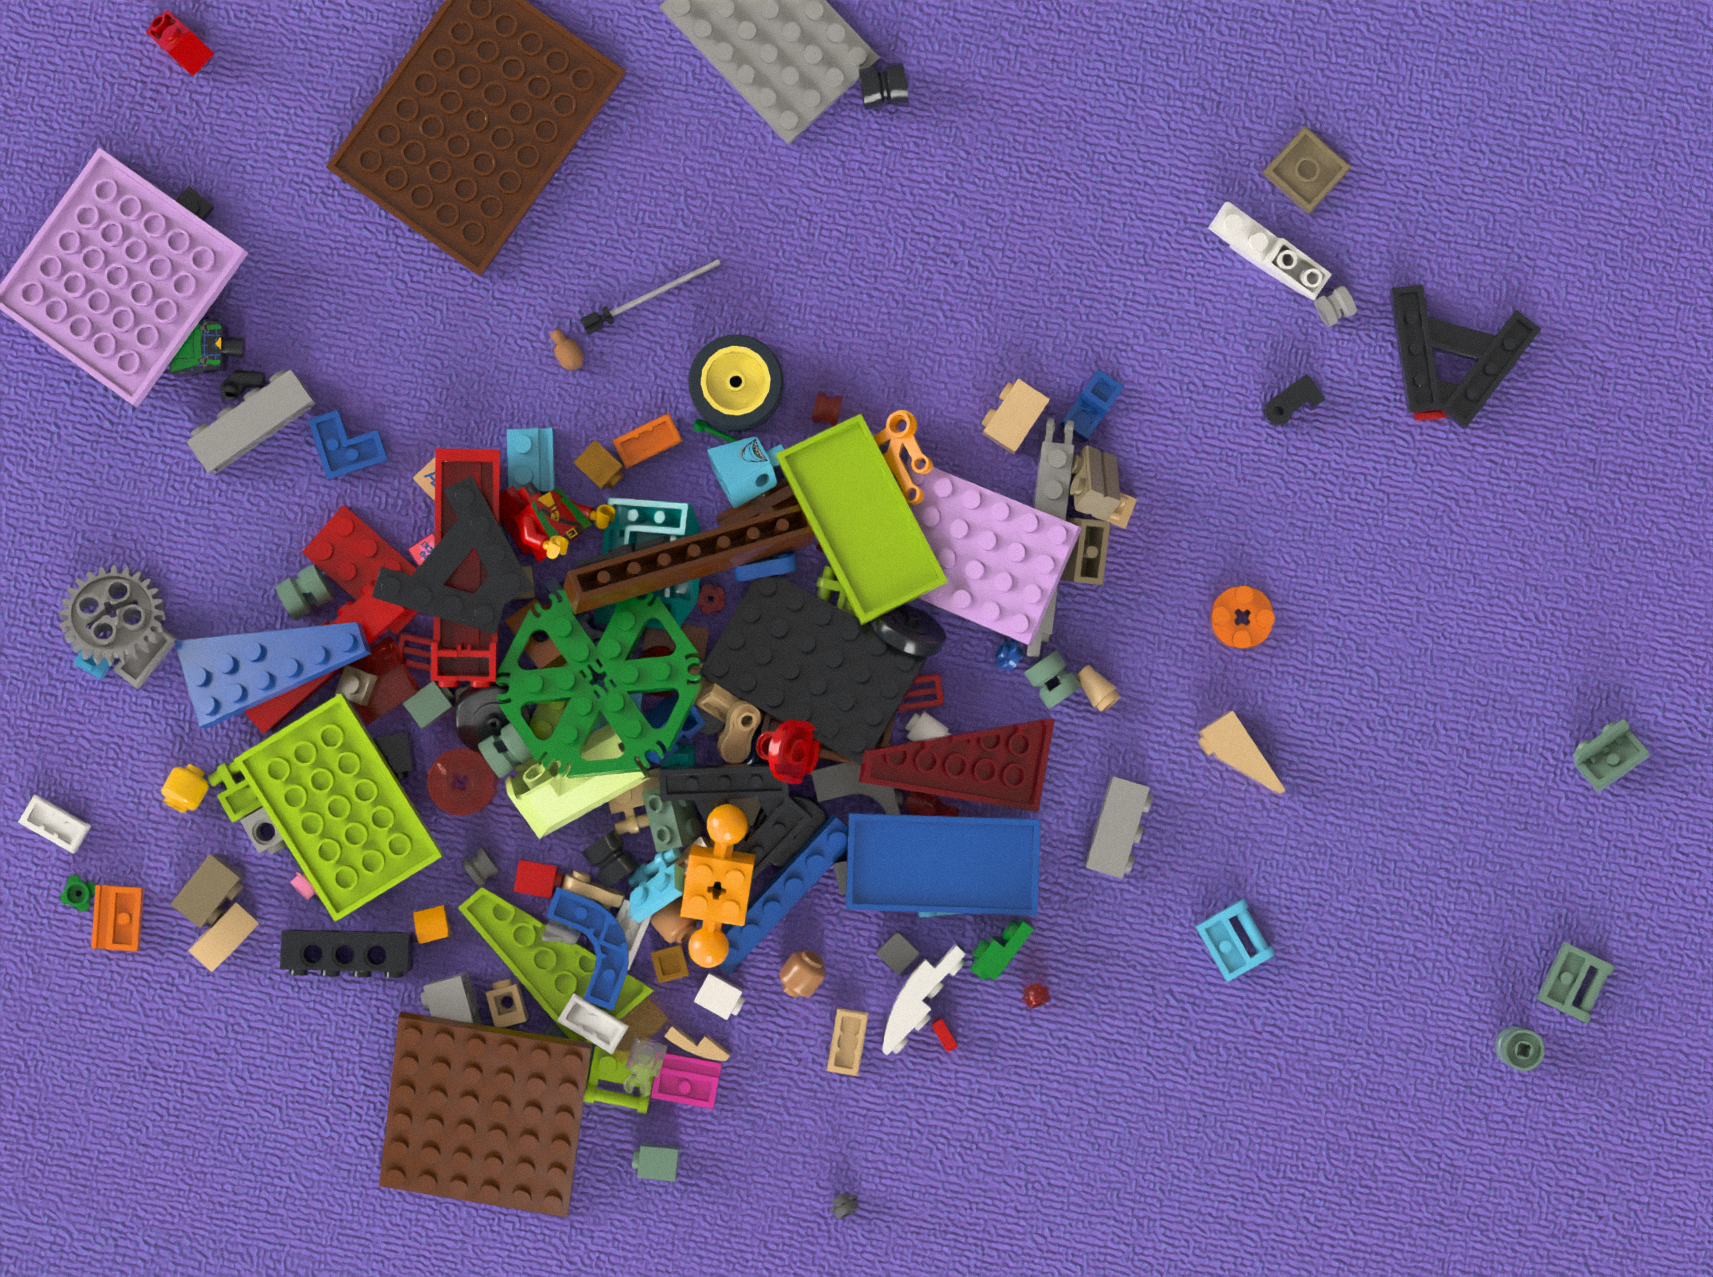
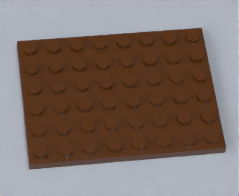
[326,0,627,277]

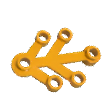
[873,410,933,505]

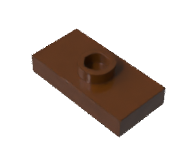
[642,624,710,660]

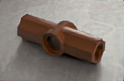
[716,478,799,527]

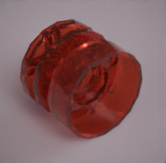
[427,749,500,816]

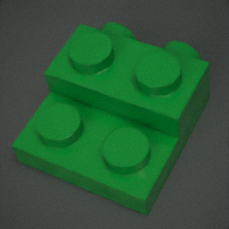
[969,918,1034,981]

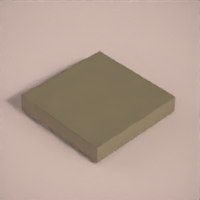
[1262,126,1352,215]

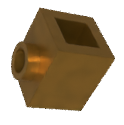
[573,440,625,491]

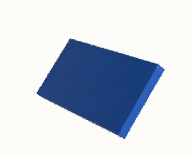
[845,813,1041,916]

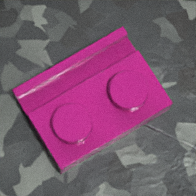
[651,1051,722,1109]

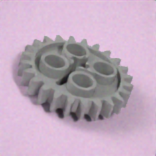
[59,565,166,666]

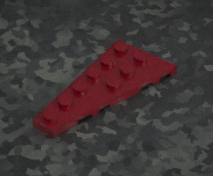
[858,718,1055,812]

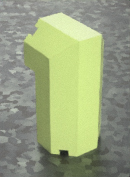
[505,724,650,839]

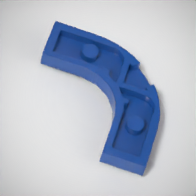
[546,886,629,1011]

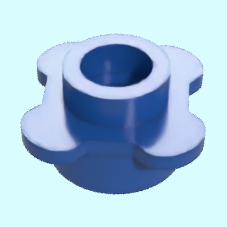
[995,639,1023,670]

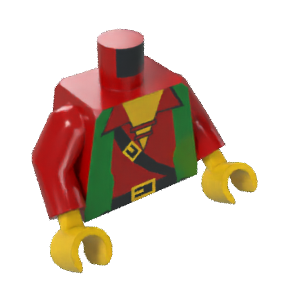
[515,481,615,562]

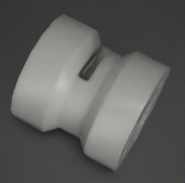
[1314,285,1357,328]

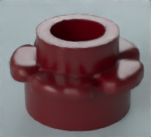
[696,583,726,614]

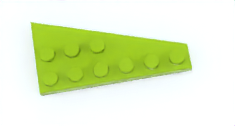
[458,886,655,1043]

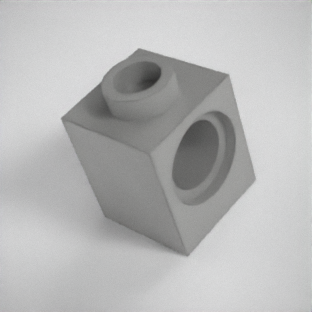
[240,808,287,855]

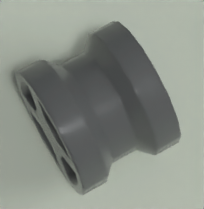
[462,847,501,887]

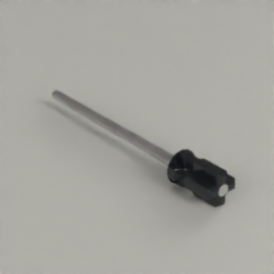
[580,259,721,335]

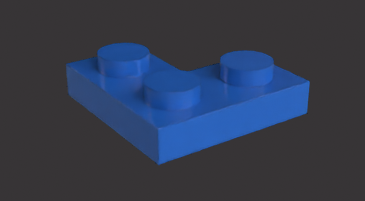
[308,410,389,480]

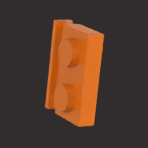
[91,884,144,951]

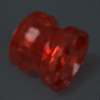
[812,391,843,426]

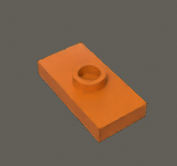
[612,413,683,469]

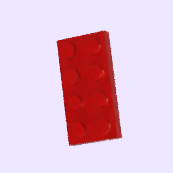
[302,505,419,636]

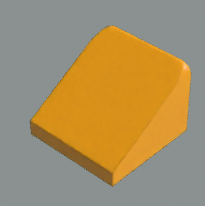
[413,905,452,944]

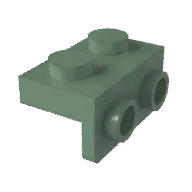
[1573,718,1649,793]
[642,786,702,853]

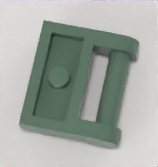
[1536,942,1615,1024]

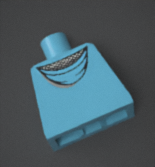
[707,437,784,508]

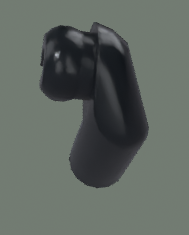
[220,370,265,401]

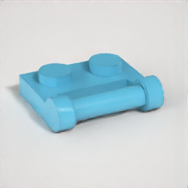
[1195,898,1276,982]

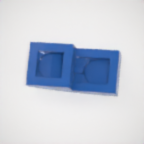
[1060,369,1124,443]

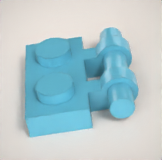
[628,847,684,923]

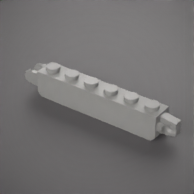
[1026,418,1074,658]

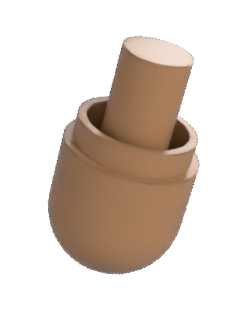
[549,328,584,371]

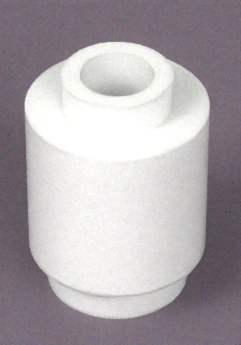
[905,711,952,741]

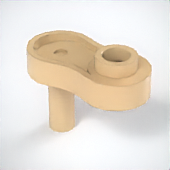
[717,700,761,764]
[561,870,625,911]

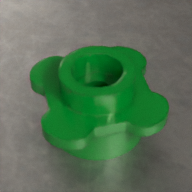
[60,875,96,912]

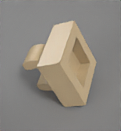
[1105,492,1137,529]

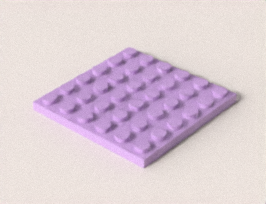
[0,148,248,408]

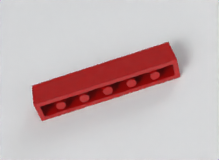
[244,580,411,734]

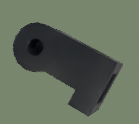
[1263,374,1325,427]

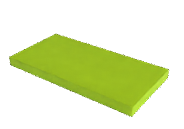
[775,414,948,625]

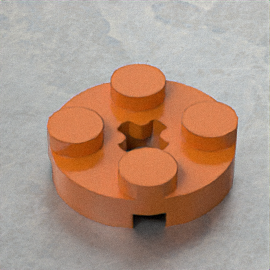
[1210,586,1275,649]

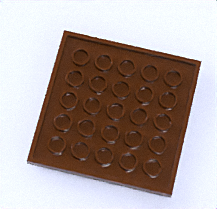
[379,1011,592,1217]

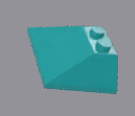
[594,498,702,630]

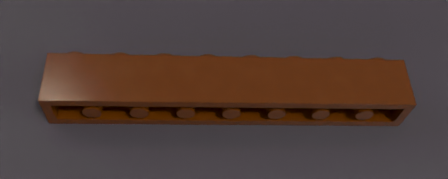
[564,504,815,615]

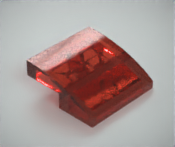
[340,636,420,725]

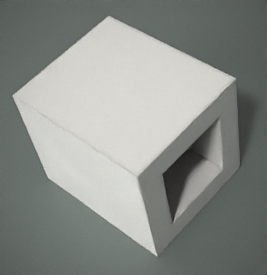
[694,971,745,1020]

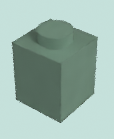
[403,681,455,729]
[632,1142,680,1182]

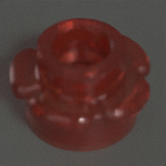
[1021,983,1051,1010]

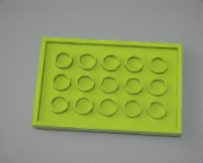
[234,692,444,922]

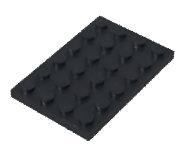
[698,575,927,766]

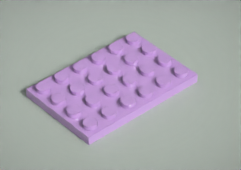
[897,457,1082,646]

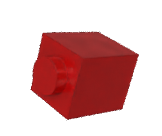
[513,859,564,898]

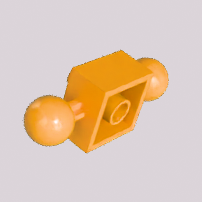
[680,804,756,968]

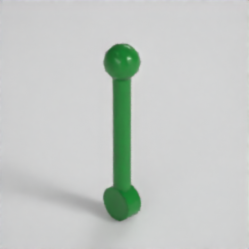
[693,419,739,443]

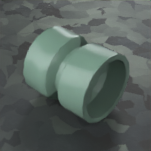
[275,563,335,621]
[1023,650,1082,709]
[478,723,534,779]
[1495,1026,1545,1071]

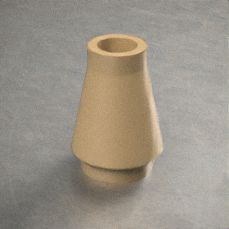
[1075,665,1121,713]

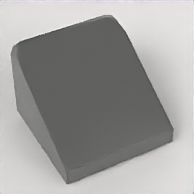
[875,931,920,975]

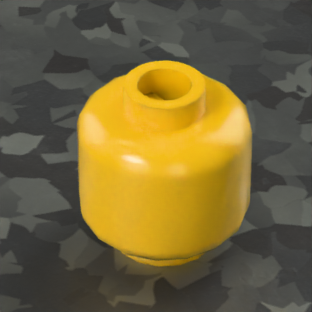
[161,764,209,814]

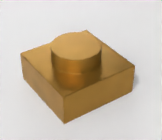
[650,944,690,984]

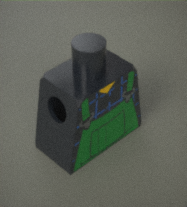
[170,319,246,378]

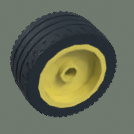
[688,335,784,432]

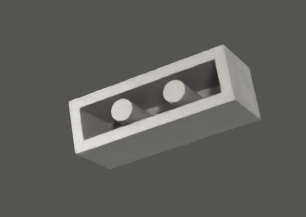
[1084,776,1153,879]

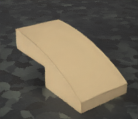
[188,902,259,972]
[664,1024,731,1061]

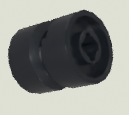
[859,62,909,110]
[581,829,640,889]

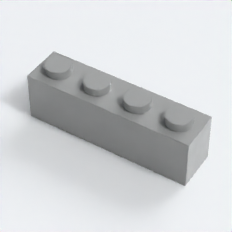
[186,369,317,475]

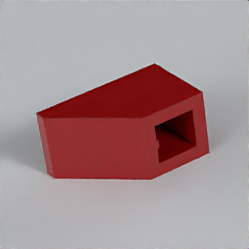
[145,10,214,76]

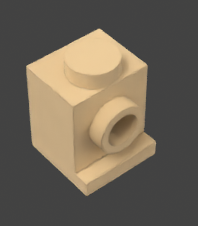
[486,978,529,1028]

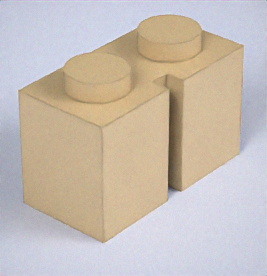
[981,378,1050,455]

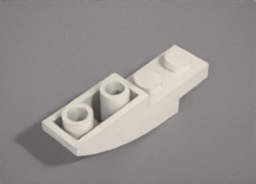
[1208,202,1332,300]
[882,944,966,1055]

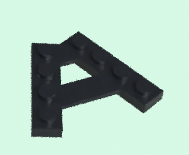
[1390,284,1542,429]
[372,475,533,634]
[659,763,813,889]

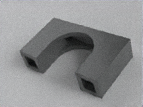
[811,763,904,895]

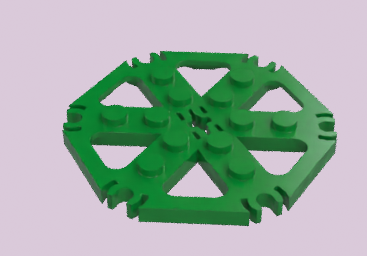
[496,590,702,779]

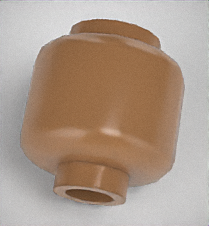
[651,897,698,944]
[779,949,826,998]

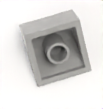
[421,972,483,1025]

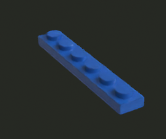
[718,813,848,975]

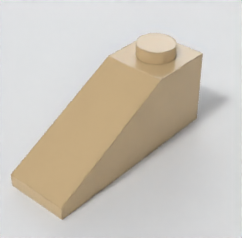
[1197,710,1285,794]

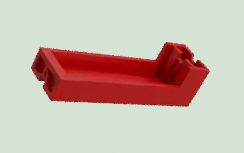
[431,448,501,687]

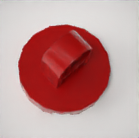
[756,719,820,784]

